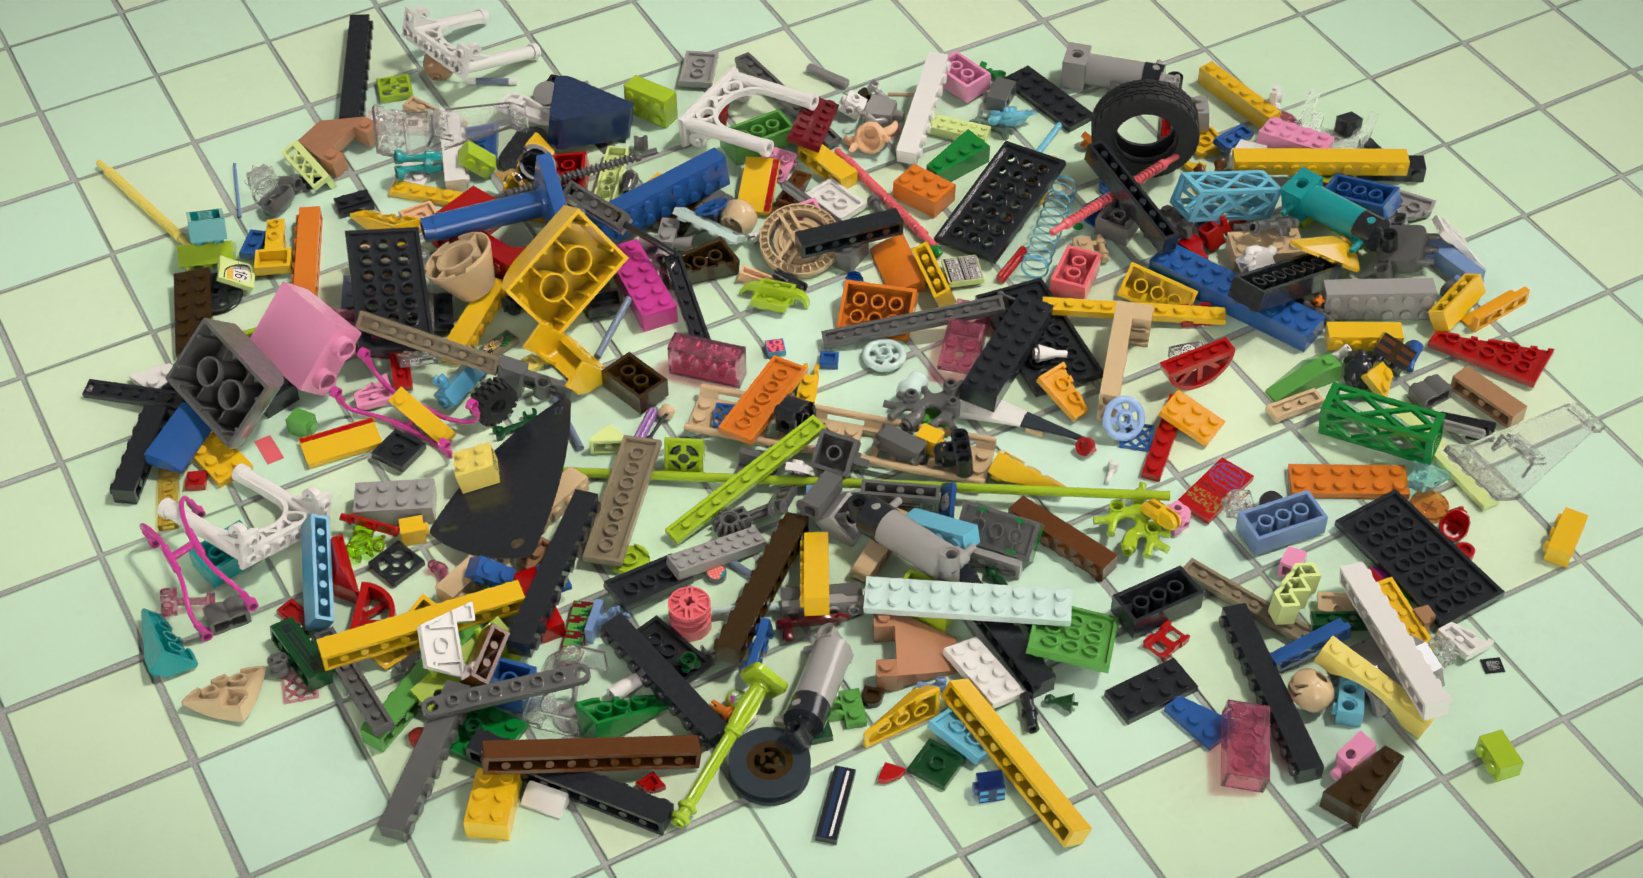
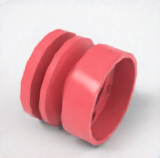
[668,586,712,642]

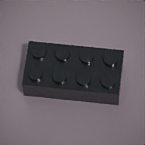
[1110,565,1204,639]

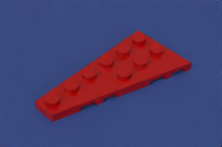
[1428,330,1555,388]

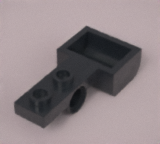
[586,281,623,319]

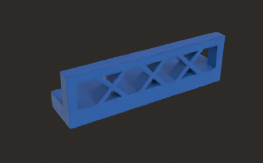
[1270,618,1351,673]

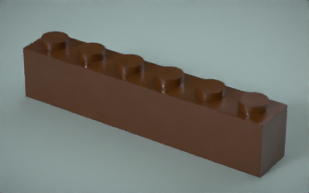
[1008,495,1118,582]

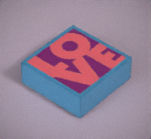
[765,338,786,358]

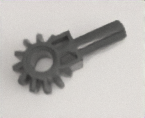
[713,503,769,537]

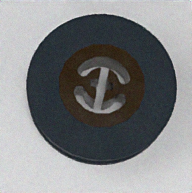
[729,727,811,806]

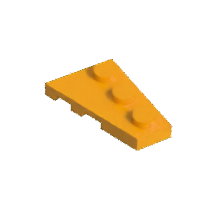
[1036,362,1088,422]

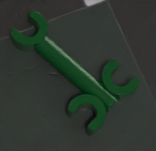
[492,408,537,441]

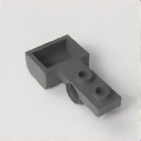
[497,355,572,400]

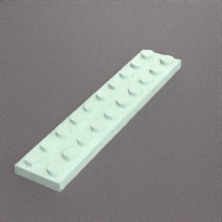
[863,576,1072,627]

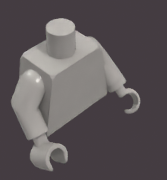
[856,79,905,128]

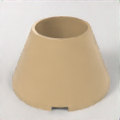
[424,232,495,302]

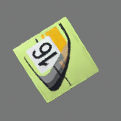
[216,255,255,292]

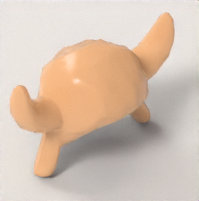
[844,121,898,155]

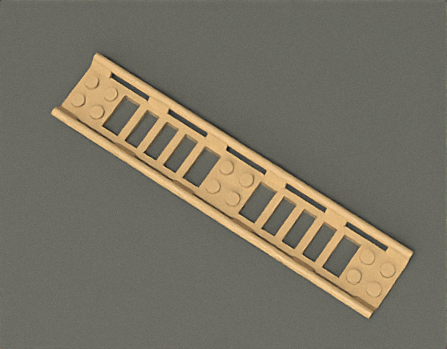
[684,383,997,484]

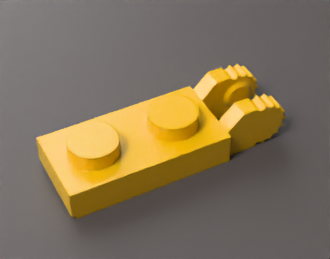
[797,363,820,404]

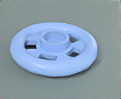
[1102,396,1145,441]

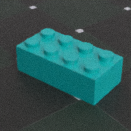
[186,208,227,246]

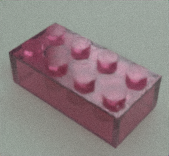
[667,332,747,388]
[1221,699,1270,793]

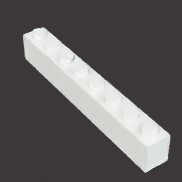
[896,52,951,165]

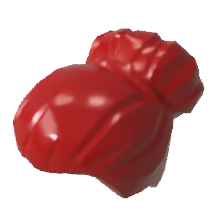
[1438,506,1471,542]

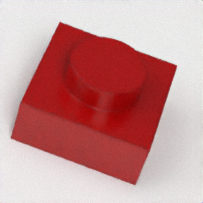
[185,470,208,491]

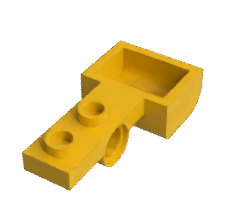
[254,218,294,276]

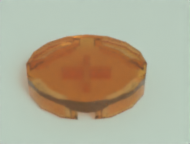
[1410,490,1450,523]

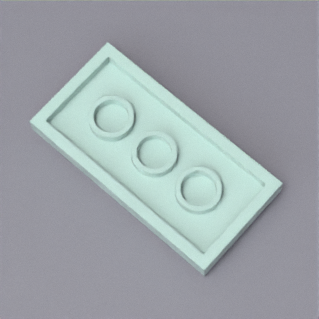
[672,207,746,245]

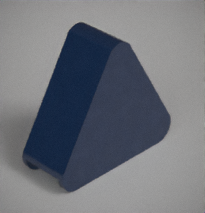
[547,76,634,149]

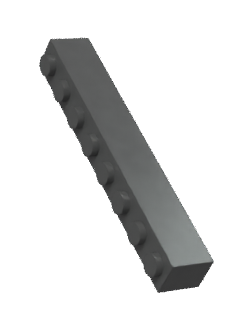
[378,680,471,842]

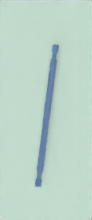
[233,163,242,218]

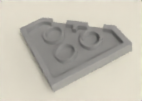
[1389,190,1436,222]

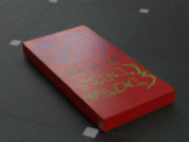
[1178,457,1254,525]

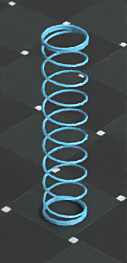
[1021,175,1078,279]

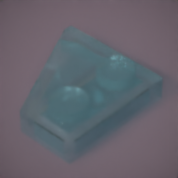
[1407,460,1451,493]

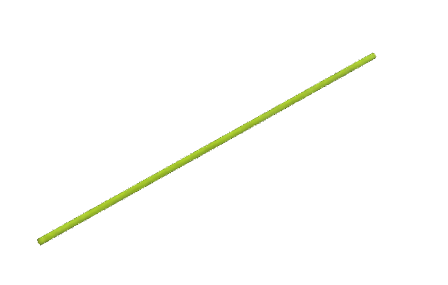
[562,467,1170,501]

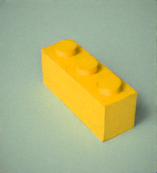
[1542,507,1589,568]

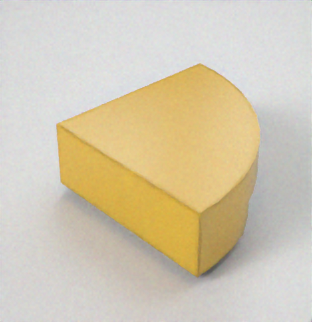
[1182,161,1207,172]

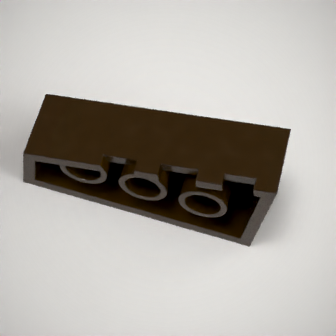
[1319,745,1405,829]

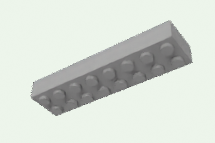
[666,526,767,581]

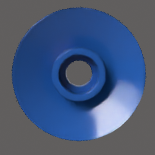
[695,198,728,218]

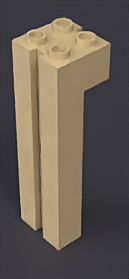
[1097,300,1154,421]

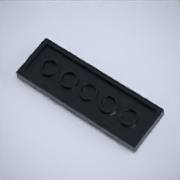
[1004,65,1093,133]

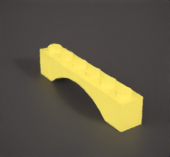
[1314,636,1435,739]

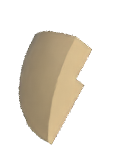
[181,666,266,722]

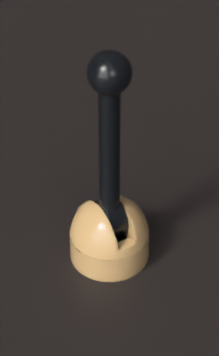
[646,404,675,439]

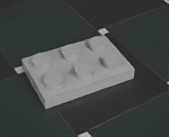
[679,50,719,88]

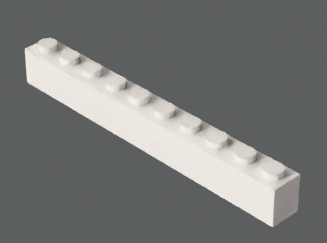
[1339,562,1451,720]

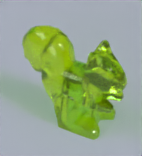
[346,525,386,564]

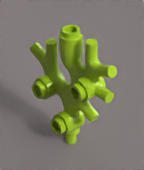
[1093,482,1171,559]

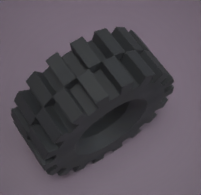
[469,377,518,427]

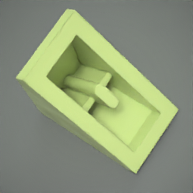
[589,424,624,454]

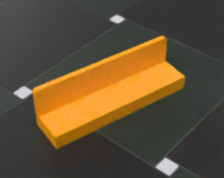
[1460,286,1530,332]

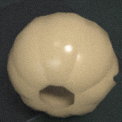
[719,199,757,235]
[1288,668,1334,713]

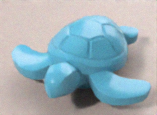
[987,106,1037,127]

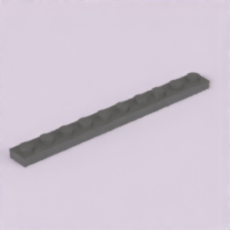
[735,52,842,149]
[821,295,1006,350]

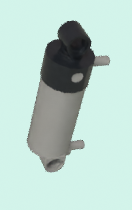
[848,494,977,582]
[773,623,854,750]

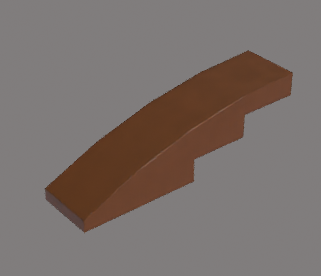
[768,170,812,217]

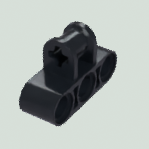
[933,428,973,478]

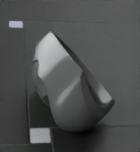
[260,184,295,217]

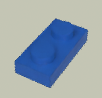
[239,229,266,260]

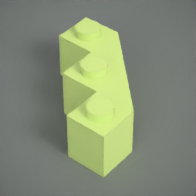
[1268,562,1322,625]

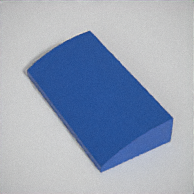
[144,402,212,474]

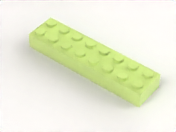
[904,114,991,143]
[594,146,629,202]

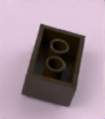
[601,352,669,414]

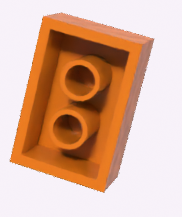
[893,164,956,218]

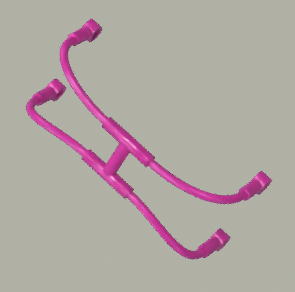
[329,347,480,459]
[139,496,259,642]

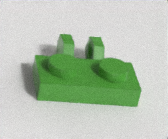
[828,688,867,730]

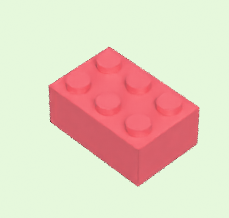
[1050,245,1102,299]

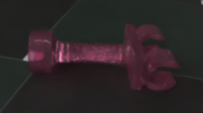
[160,588,215,616]

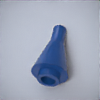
[1405,340,1424,372]

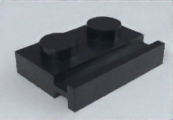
[333,189,375,219]

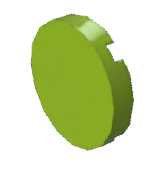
[611,544,650,575]

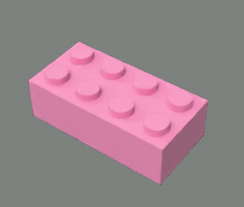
[1257,117,1335,149]

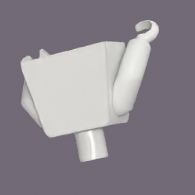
[1235,245,1278,273]

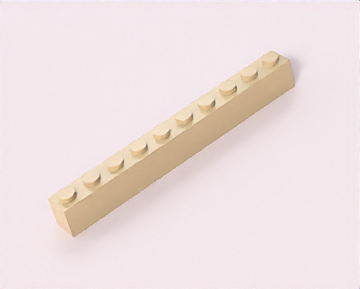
[435,466,589,602]

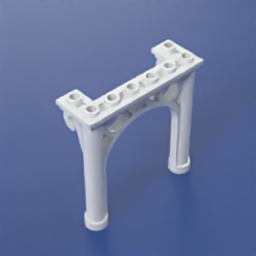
[402,6,541,80]
[678,65,819,157]
[157,463,332,570]

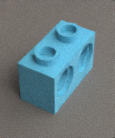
[1331,677,1365,727]

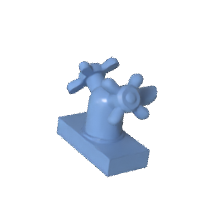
[584,599,631,644]

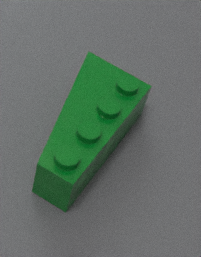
[926,129,990,182]

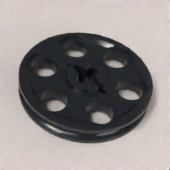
[211,272,243,316]

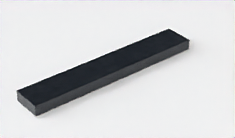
[663,253,712,350]
[82,379,187,411]

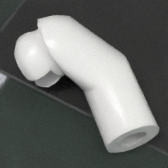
[1332,344,1352,362]

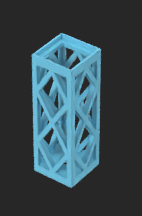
[1169,170,1281,222]

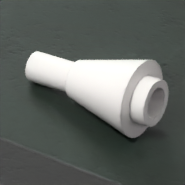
[1032,344,1067,363]

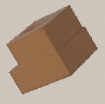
[1413,605,1436,633]

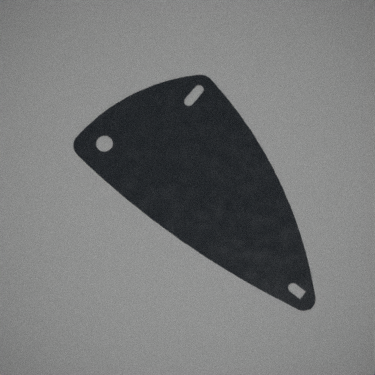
[430,399,571,559]

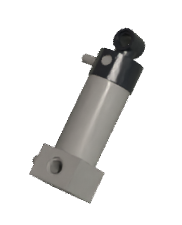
[1060,42,1183,92]

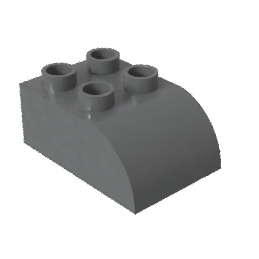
[165,318,284,449]

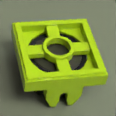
[664,436,705,472]

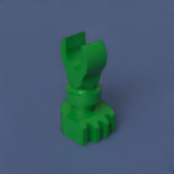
[979,61,1006,80]

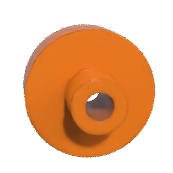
[1080,131,1092,149]

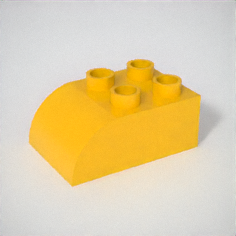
[502,205,628,333]

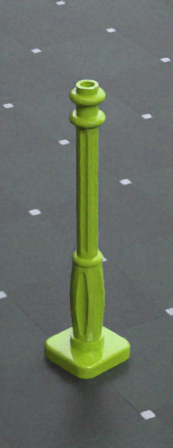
[671,662,788,829]

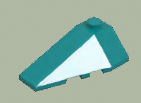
[141,608,198,678]

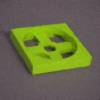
[376,74,413,104]

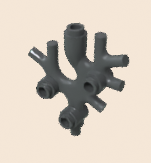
[1234,216,1299,237]
[883,378,963,432]

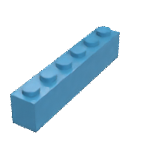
[301,513,334,632]

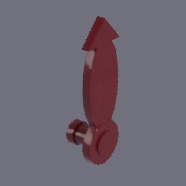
[775,612,850,642]

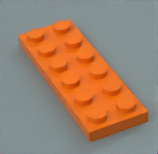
[718,355,807,445]
[1287,464,1410,499]

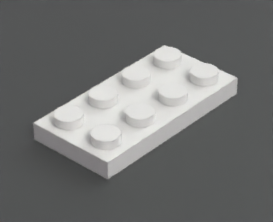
[942,636,1025,709]

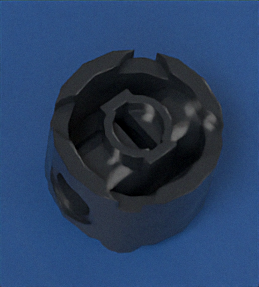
[774,394,816,434]

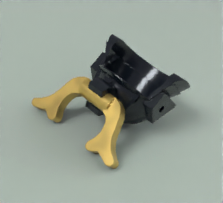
[495,144,557,187]

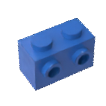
[464,555,516,588]

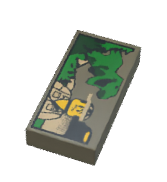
[479,330,520,356]

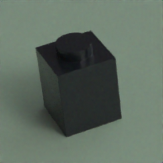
[1334,111,1363,138]

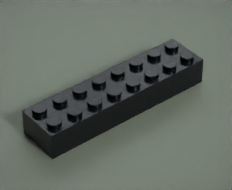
[1227,253,1342,313]
[959,293,1054,412]

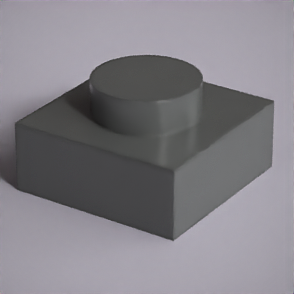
[394,651,420,672]

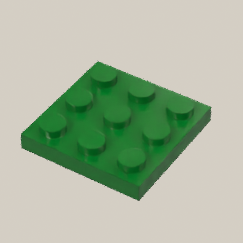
[450,706,528,768]

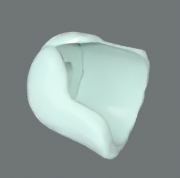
[896,371,929,402]

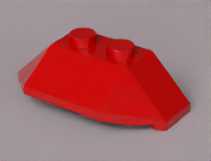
[331,533,359,604]

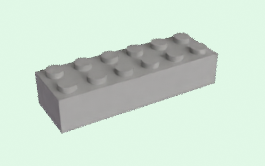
[1319,278,1437,321]

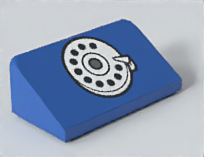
[939,482,957,518]

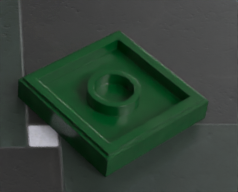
[907,738,966,791]

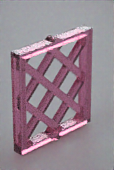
[281,671,319,704]

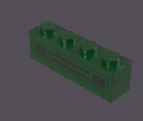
[270,616,334,692]

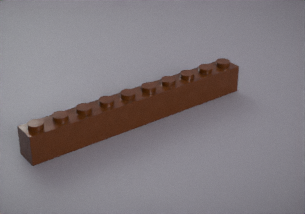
[481,735,702,775]

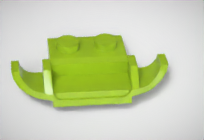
[739,278,810,313]

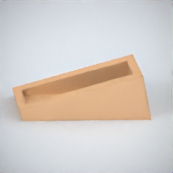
[736,265,774,283]

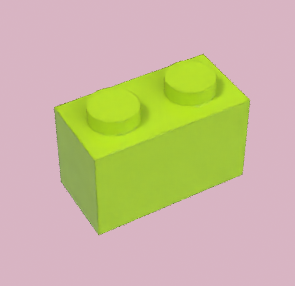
[458,140,496,179]
[1475,729,1524,782]

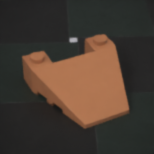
[298,117,382,178]
[873,614,958,691]

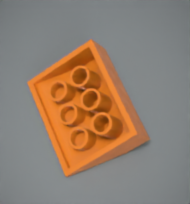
[836,279,918,342]

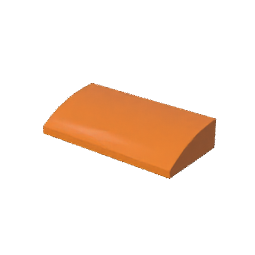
[870,234,926,293]

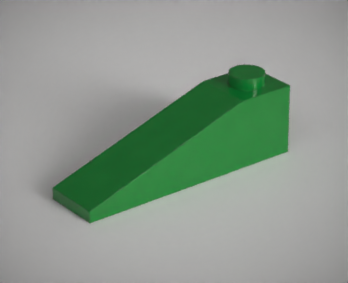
[574,695,667,738]

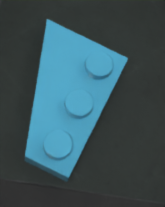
[927,708,989,765]

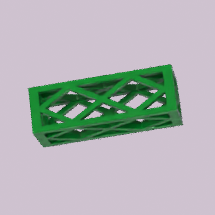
[1318,381,1446,466]

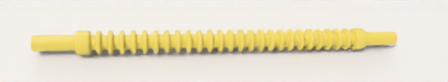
[96,159,191,245]

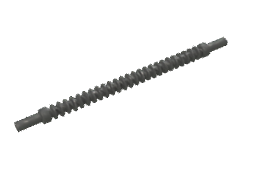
[493,148,658,199]

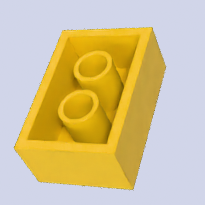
[463,768,522,841]

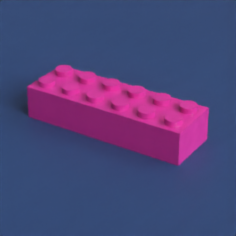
[613,239,678,332]

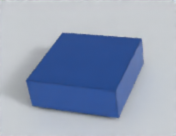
[819,351,839,370]

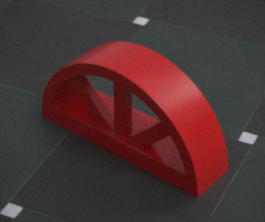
[1160,337,1235,390]
[350,581,397,629]

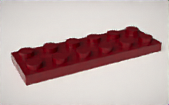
[786,97,839,153]

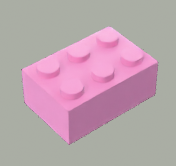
[942,51,991,103]

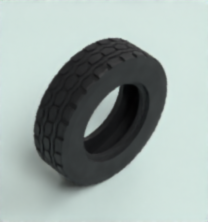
[1091,79,1200,178]

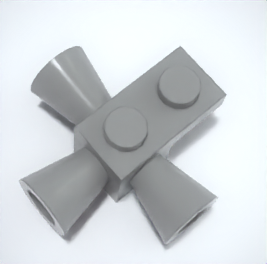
[638,217,694,266]

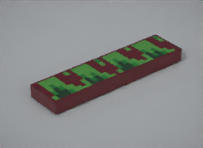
[557,600,594,668]

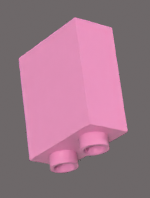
[250,281,362,397]

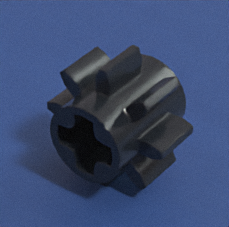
[502,295,523,316]

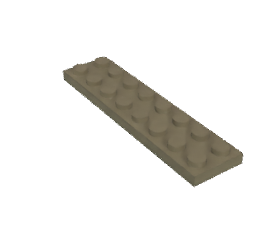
[582,435,662,567]

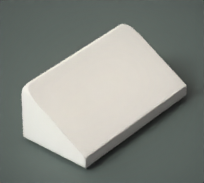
[520,780,569,819]

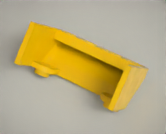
[523,323,606,395]

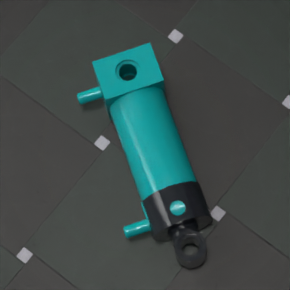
[1280,167,1398,253]

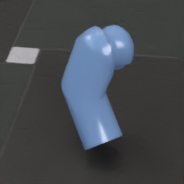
[916,676,947,692]

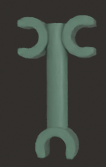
[969,110,1014,140]

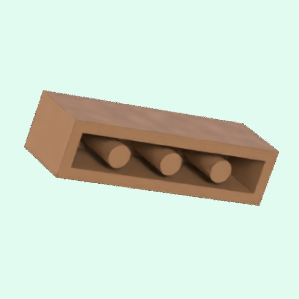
[1451,365,1527,430]

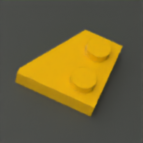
[1361,362,1393,397]

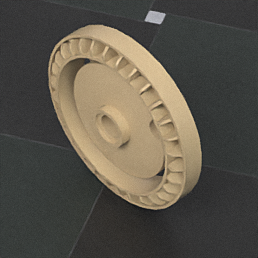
[760,203,836,278]

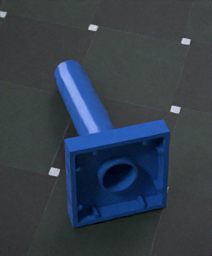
[420,152,567,243]

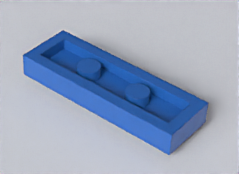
[1212,124,1255,153]

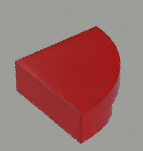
[878,762,905,784]
[635,771,666,793]

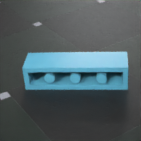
[906,508,980,549]

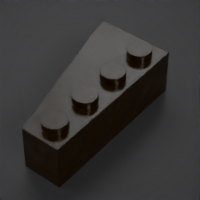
[659,237,740,289]

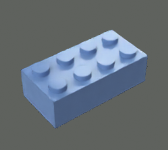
[1236,490,1328,556]

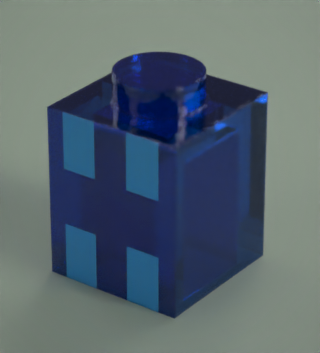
[972,770,1006,804]

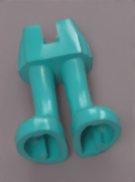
[394,149,443,182]

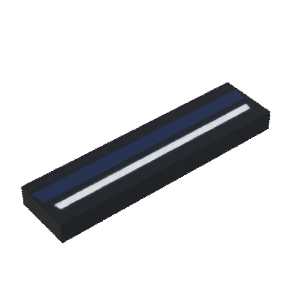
[815,765,856,845]

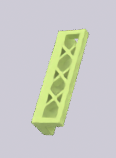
[281,140,337,191]

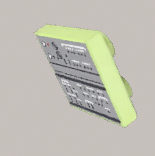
[941,255,985,288]

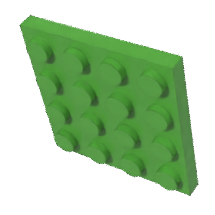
[1026,606,1119,674]

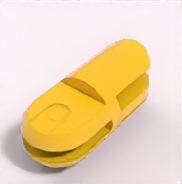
[1140,498,1181,531]

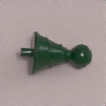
[1044,693,1079,714]

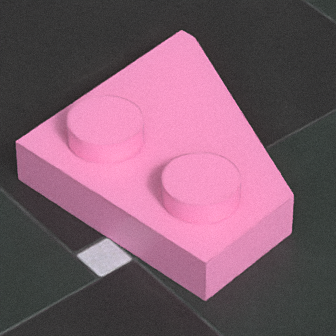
[353,373,393,411]

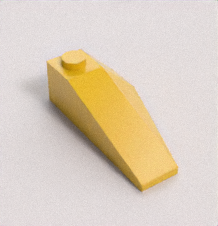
[350,210,420,247]
[1290,235,1360,273]
[1117,262,1198,305]
[863,685,940,748]

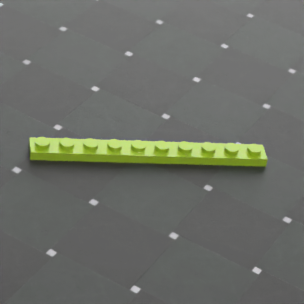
[665,415,826,545]

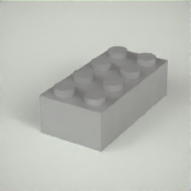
[353,478,437,528]

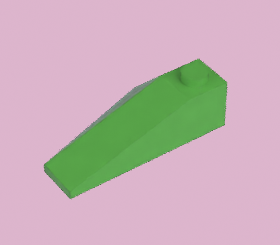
[1265,353,1342,402]

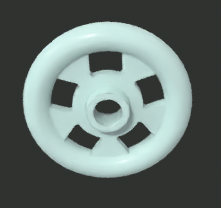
[862,338,906,372]

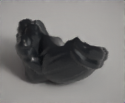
[1343,350,1376,390]

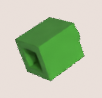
[285,407,318,438]

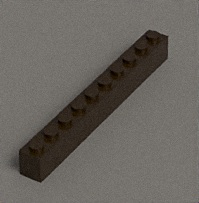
[713,512,809,665]

